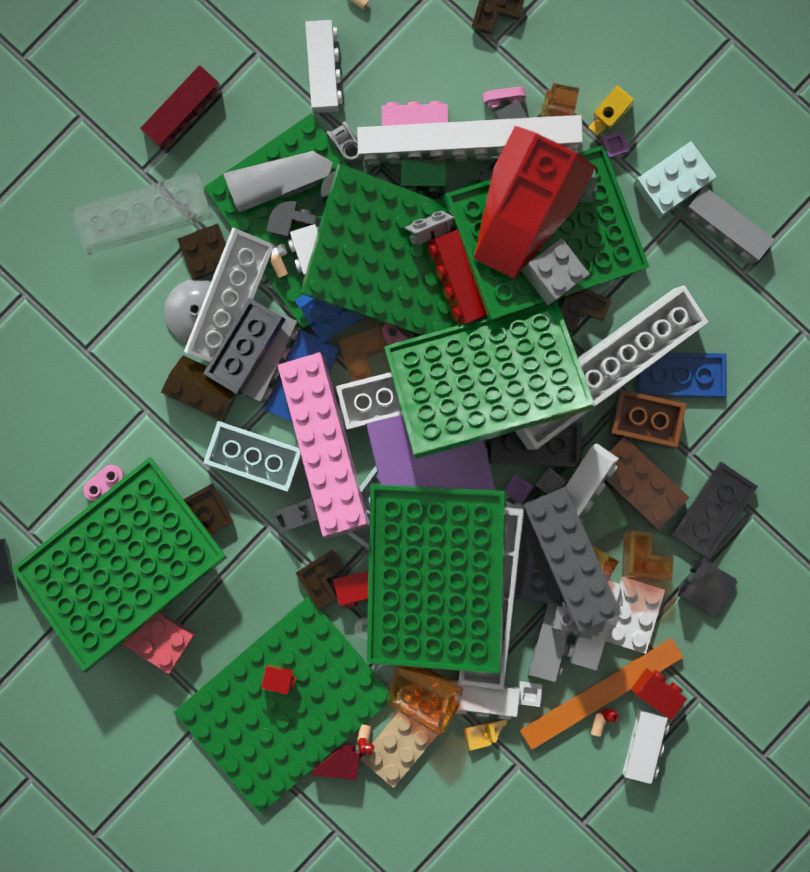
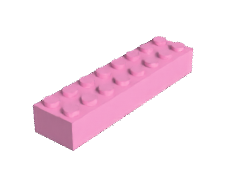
[278,352,370,539]

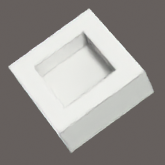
[518,681,542,707]

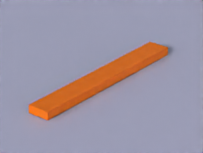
[520,638,684,750]

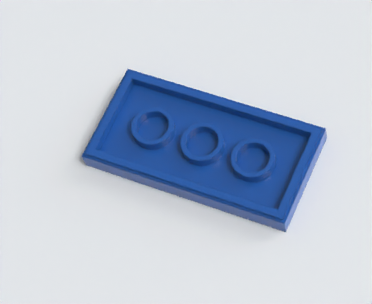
[264,330,340,422]
[637,353,726,398]

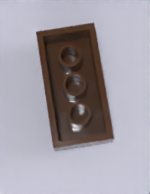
[604,437,690,530]

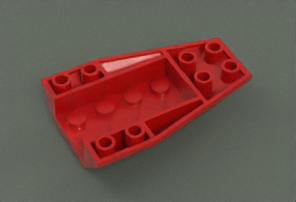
[474,126,596,279]

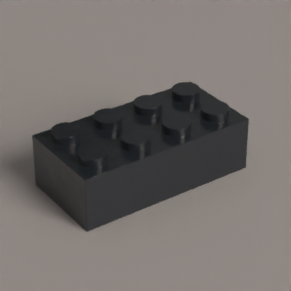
[489,422,582,468]

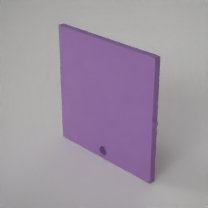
[366,414,495,490]

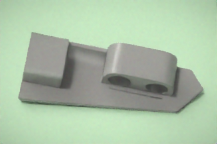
[224,151,333,213]

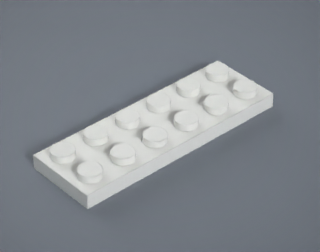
[184,228,274,362]

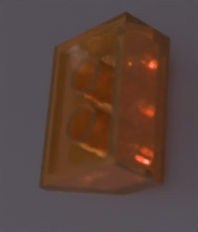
[386,666,464,736]

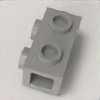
[552,602,605,640]

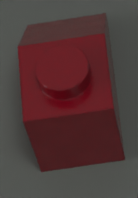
[312,745,360,780]

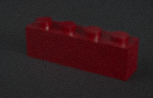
[140,65,221,151]

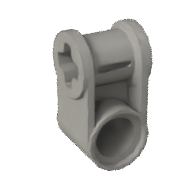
[326,121,361,165]

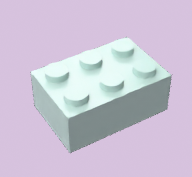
[634,141,717,219]

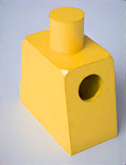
[588,85,634,136]

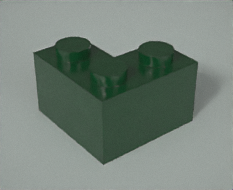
[401,159,446,199]

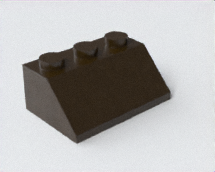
[161,355,237,422]

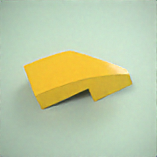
[463,719,507,751]

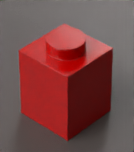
[261,664,297,694]

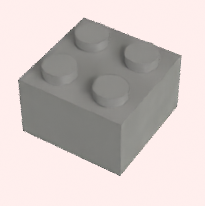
[521,238,589,305]

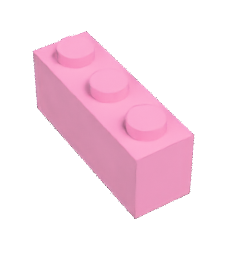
[382,101,448,126]

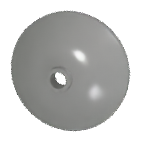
[164,279,211,343]

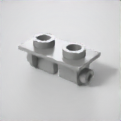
[405,211,454,245]

